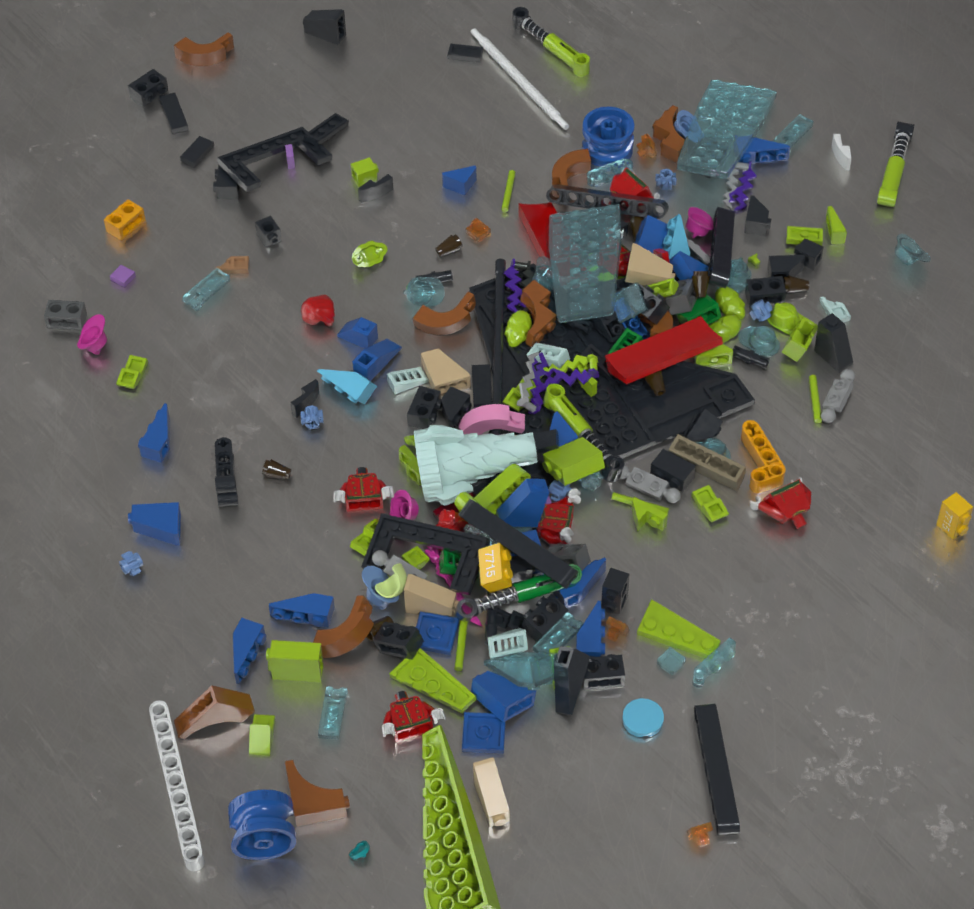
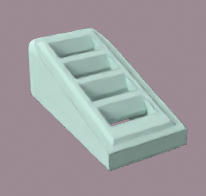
[527,343,570,369]
[387,367,429,395]
[487,628,528,658]

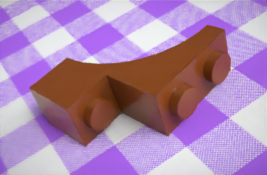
[652,105,688,164]
[520,280,556,347]

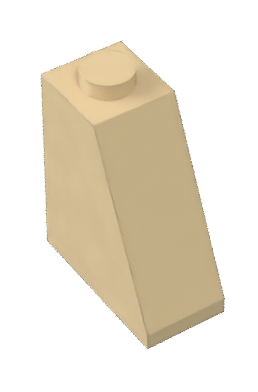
[625,243,675,286]
[421,348,471,396]
[404,574,459,617]
[473,757,510,827]

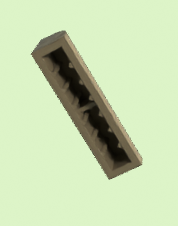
[668,434,746,492]

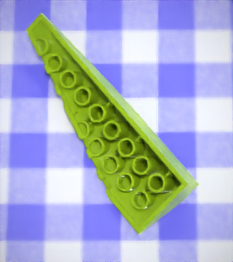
[422,725,501,909]

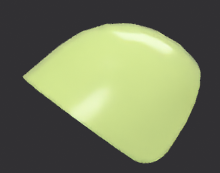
[375,563,407,598]

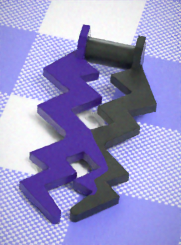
[504,259,536,313]

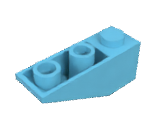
[663,214,690,260]
[317,369,377,404]

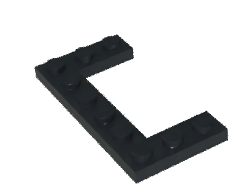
[217,127,332,192]
[361,513,490,595]

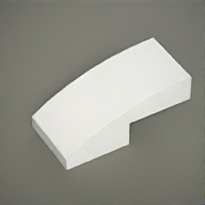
[832,134,851,170]

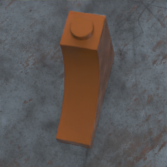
[174,685,255,739]
[285,760,350,827]

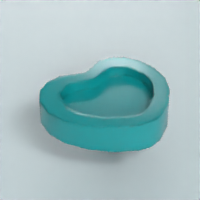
[349,841,370,860]

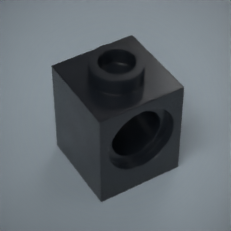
[255,215,282,247]
[794,238,824,270]

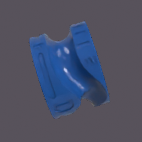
[582,106,635,168]
[228,790,296,860]

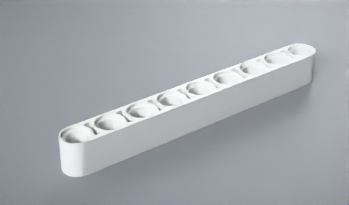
[149,700,205,872]

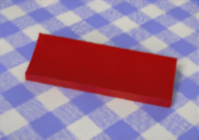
[519,202,589,288]
[605,316,723,384]

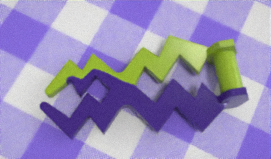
[540,354,599,391]

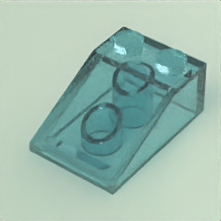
[484,652,557,690]

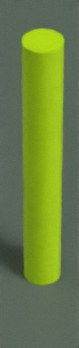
[501,170,516,212]
[809,375,822,423]
[611,492,669,514]
[454,620,468,671]

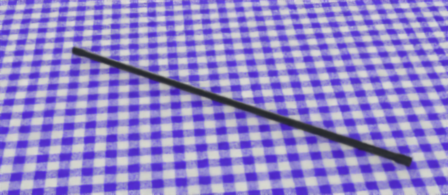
[485,259,506,645]

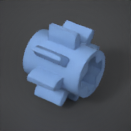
[655,169,677,190]
[749,299,773,322]
[300,405,324,429]
[549,480,572,501]
[119,551,144,576]

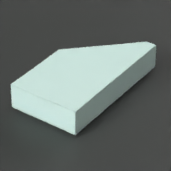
[819,297,851,322]

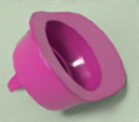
[685,207,713,239]
[77,314,107,355]
[390,490,419,521]

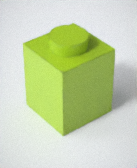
[351,157,379,187]

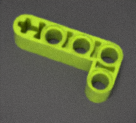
[455,463,531,515]

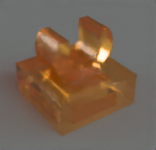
[636,134,657,158]
[466,218,491,242]
[606,616,630,642]
[687,822,713,847]

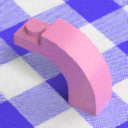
[458,404,525,435]

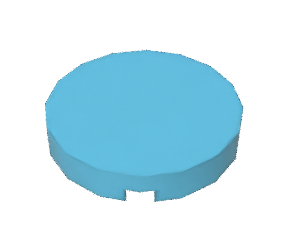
[622,698,664,738]

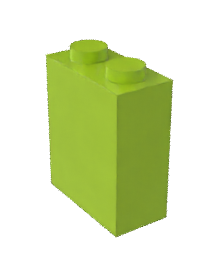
[543,437,605,486]
[266,640,324,683]

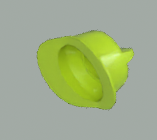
[768,303,803,335]

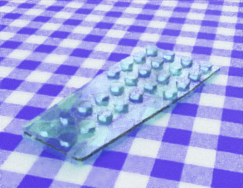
[677,80,777,179]
[549,204,621,323]

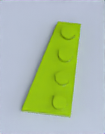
[637,599,721,661]
[389,648,477,713]

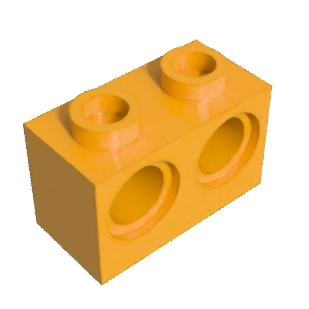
[104,199,146,241]

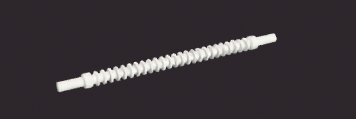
[471,28,569,130]

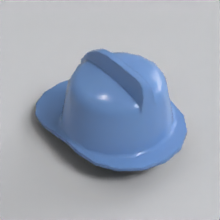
[673,110,704,145]
[362,566,400,610]

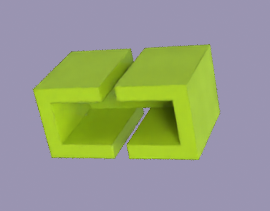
[782,316,818,362]

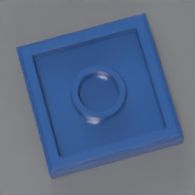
[416,611,460,655]
[462,712,506,754]

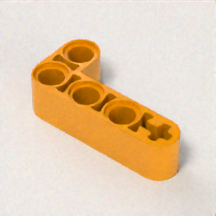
[741,420,786,494]

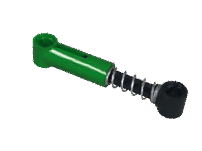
[455,564,582,622]

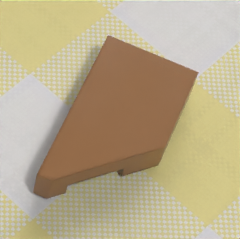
[215,256,249,274]

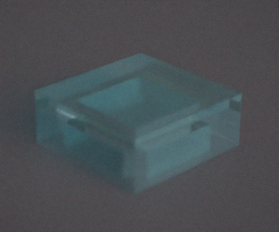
[657,647,686,675]

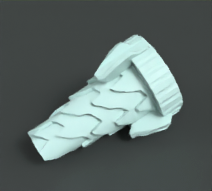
[414,425,538,506]

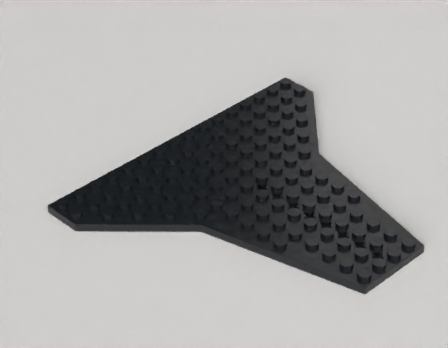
[469,263,755,498]

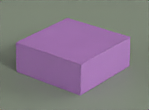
[285,144,295,169]
[110,265,136,288]

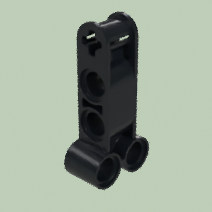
[215,437,238,507]

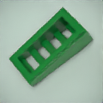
[608,328,643,354]
[439,550,479,578]

